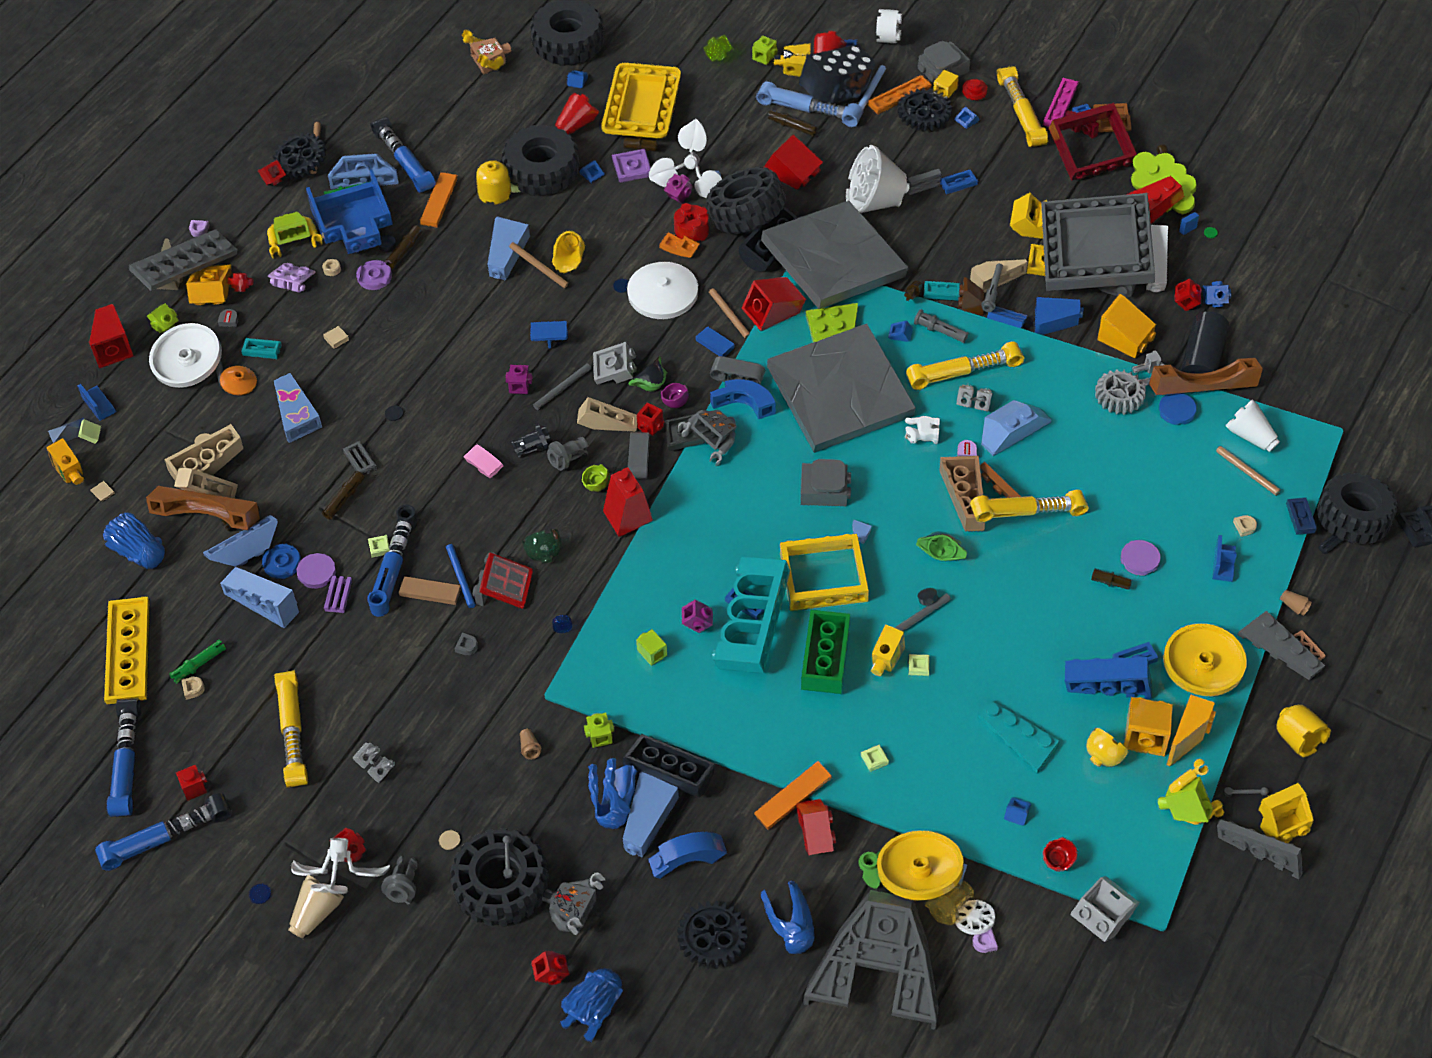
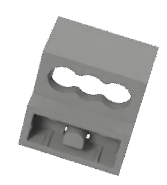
[1070,876,1140,942]

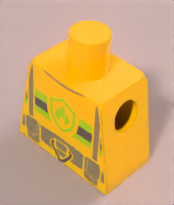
[871,624,905,676]

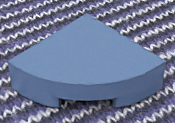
[852,520,872,544]

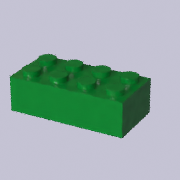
[801,610,850,694]

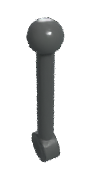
[1224,787,1269,796]
[503,836,512,878]

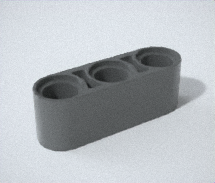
[710,356,766,385]
[628,432,650,479]

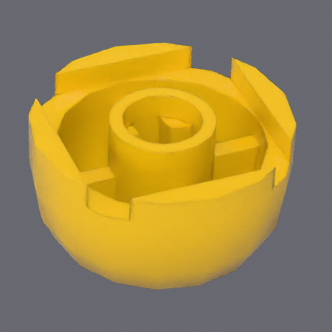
[1086,728,1129,767]

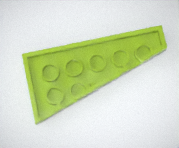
[806,303,858,342]

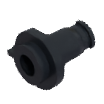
[511,423,552,457]

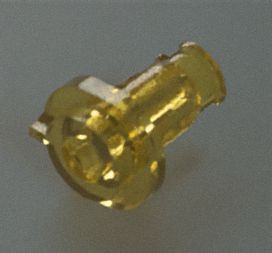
[925,881,974,925]

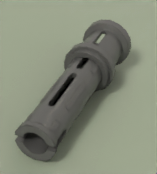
[914,309,969,343]

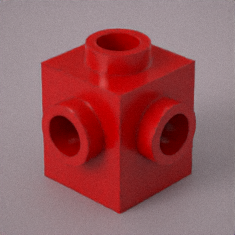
[1175,279,1202,311]
[636,402,664,436]
[330,828,366,863]
[531,951,569,985]

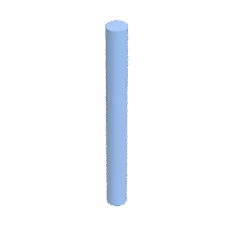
[858,65,886,109]

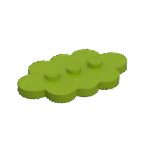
[1131,152,1197,214]

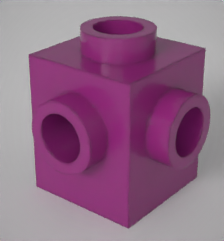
[664,173,693,204]
[506,365,533,394]
[682,599,713,633]

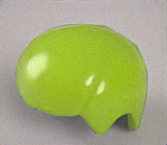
[582,464,610,492]

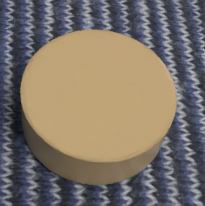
[323,259,341,276]

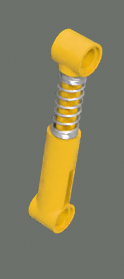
[997,66,1048,147]
[906,341,1024,390]
[970,490,1089,522]
[275,670,308,788]

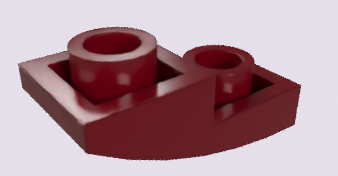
[1065,110,1099,139]

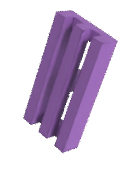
[324,576,352,613]

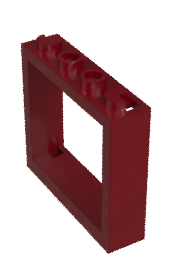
[1049,103,1137,180]

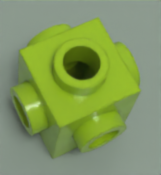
[752,35,778,65]
[147,303,179,333]
[584,713,614,748]

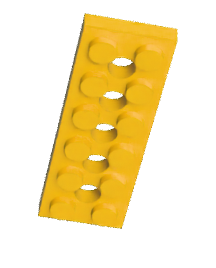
[104,597,150,704]

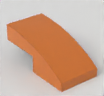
[659,232,700,258]

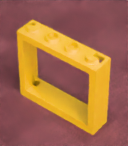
[780,534,869,611]

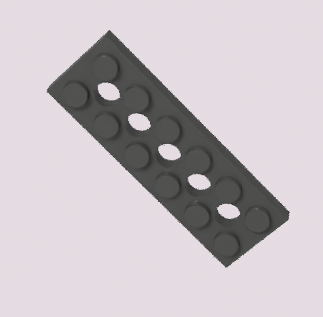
[129,229,237,291]

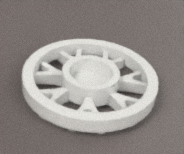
[954,900,995,935]

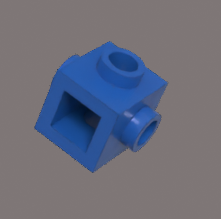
[1203,281,1231,307]

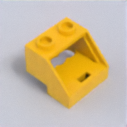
[1010,193,1047,239]
[1259,783,1313,843]

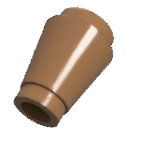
[1280,590,1312,615]
[520,729,541,759]

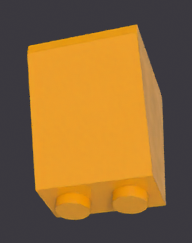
[1098,294,1156,359]
[1124,697,1172,756]

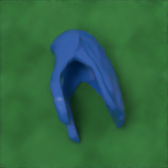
[103,513,165,569]
[588,758,637,829]
[761,881,814,954]
[561,968,623,1042]

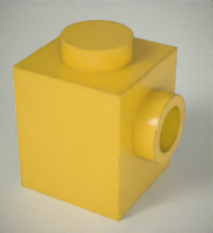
[933,70,958,98]

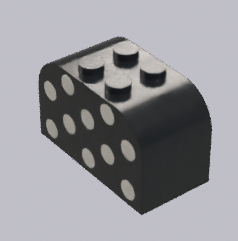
[798,44,875,103]

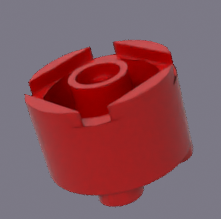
[674,203,709,242]

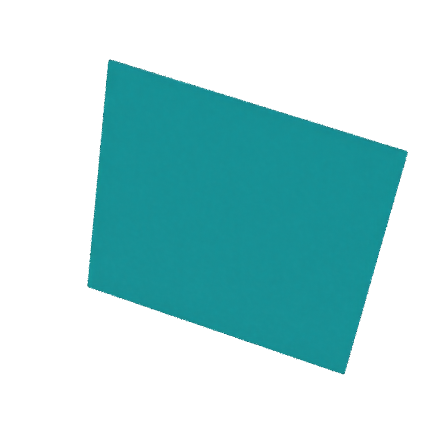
[544,271,1343,931]

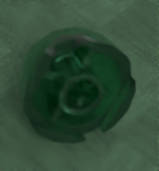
[522,529,562,564]

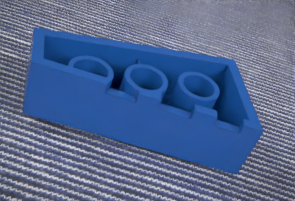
[1065,656,1152,700]

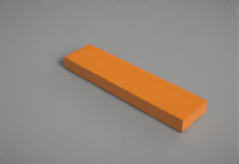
[868,75,931,114]
[420,172,457,227]
[754,761,832,830]

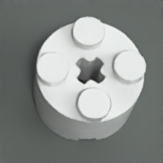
[876,9,902,43]

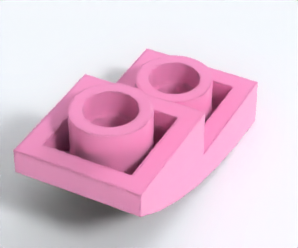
[464,445,503,478]

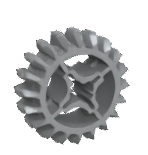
[1095,369,1146,415]

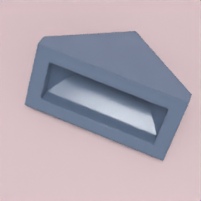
[48,418,84,443]

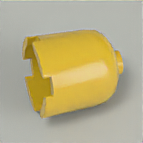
[476,161,511,205]
[1277,704,1331,757]

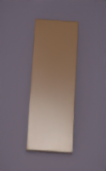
[399,576,461,605]

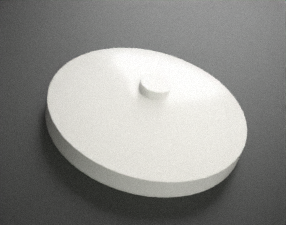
[627,262,698,319]
[149,323,222,387]

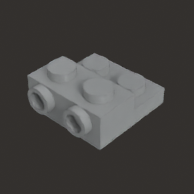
[593,342,636,384]

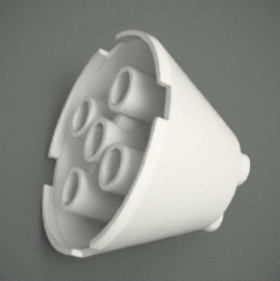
[846,145,909,213]

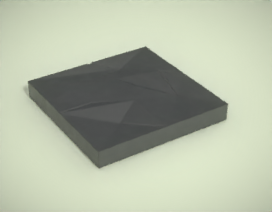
[1041,193,1155,291]
[761,201,908,309]
[767,324,916,452]

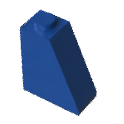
[1035,297,1083,335]

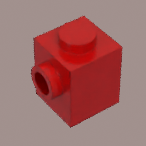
[258,160,286,186]
[176,765,207,801]

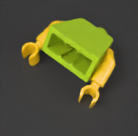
[267,212,323,259]
[1158,759,1224,825]

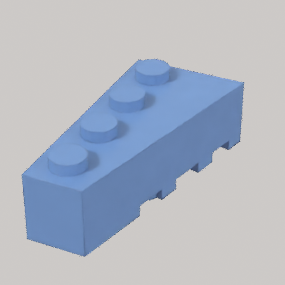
[221,567,299,628]

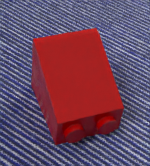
[764,135,823,190]
[742,277,806,331]
[89,304,134,369]
[603,467,653,537]

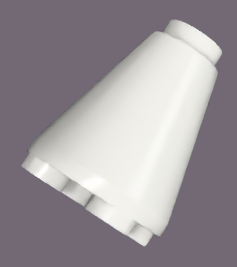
[1226,400,1280,452]

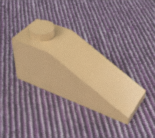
[970,259,1028,293]
[577,397,637,432]
[174,468,238,498]

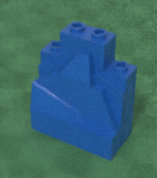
[306,169,392,254]

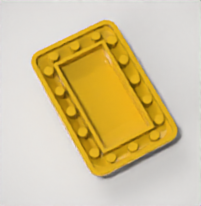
[602,63,681,138]

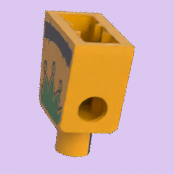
[46,438,84,485]

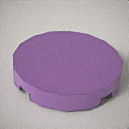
[357,260,392,290]
[1121,540,1160,576]
[296,553,336,589]

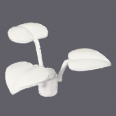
[649,119,722,198]
[291,838,390,894]

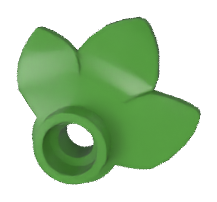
[859,852,880,889]

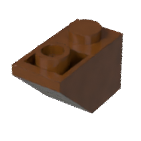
[958,278,984,315]

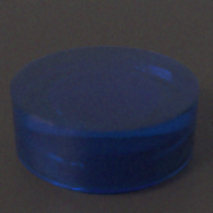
[552,615,572,633]

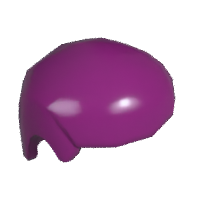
[661,383,689,408]

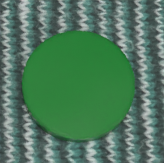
[1204,227,1218,238]

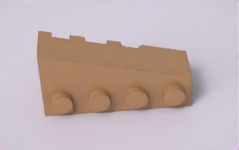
[940,456,985,531]

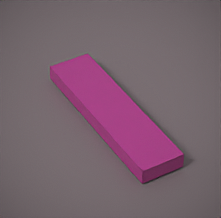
[1043,78,1079,127]

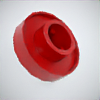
[963,79,987,100]
[227,273,253,292]

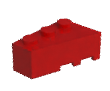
[1126,176,1185,224]

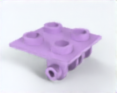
[268,263,316,292]

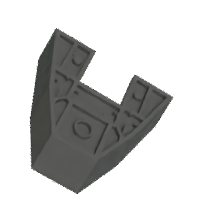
[804,890,939,1030]

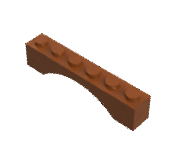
[1149,358,1263,395]
[146,486,260,530]

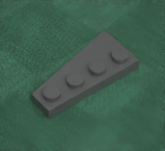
[1238,611,1325,680]
[1217,819,1303,879]

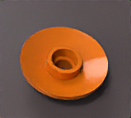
[220,366,257,395]

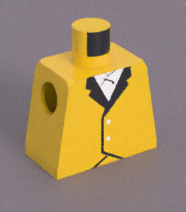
[774,44,810,76]

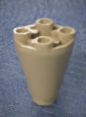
[288,875,344,939]

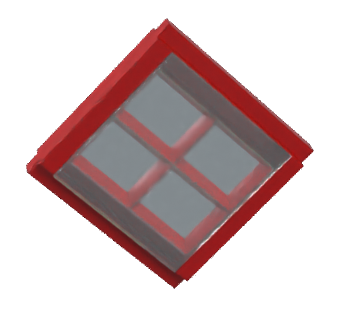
[479,552,533,609]

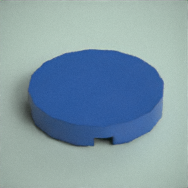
[1159,393,1196,425]
[262,544,301,579]

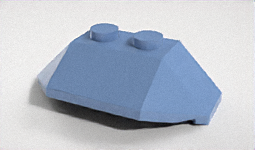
[328,154,399,189]
[981,400,1051,456]
[203,515,278,567]

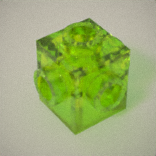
[703,34,733,61]

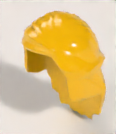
[552,231,585,273]

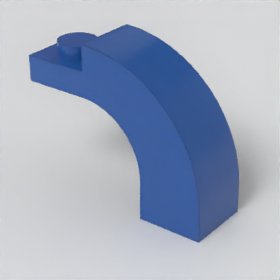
[710,379,776,419]
[648,832,727,879]

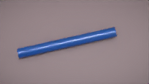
[446,544,476,608]

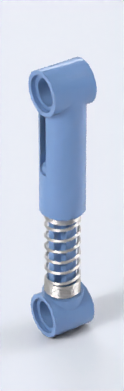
[756,82,863,127]

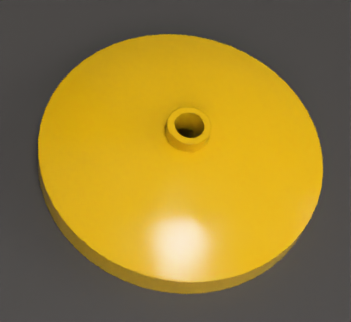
[1163,624,1247,696]
[877,831,964,900]

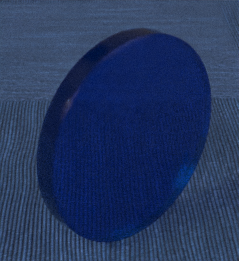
[613,279,629,293]
[249,884,271,904]

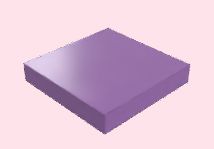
[612,149,651,182]

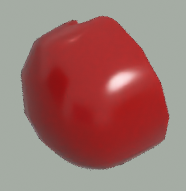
[1043,837,1077,872]

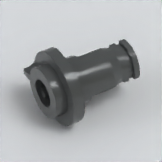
[547,437,588,471]
[381,856,418,905]

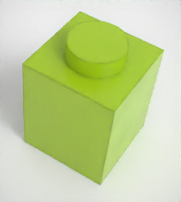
[636,629,667,666]

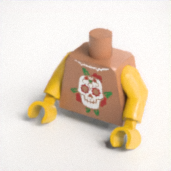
[462,30,511,74]

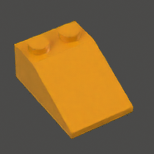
[186,265,231,305]
[1167,695,1216,766]

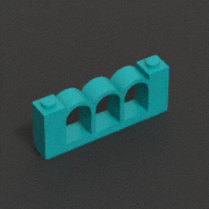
[712,557,790,673]

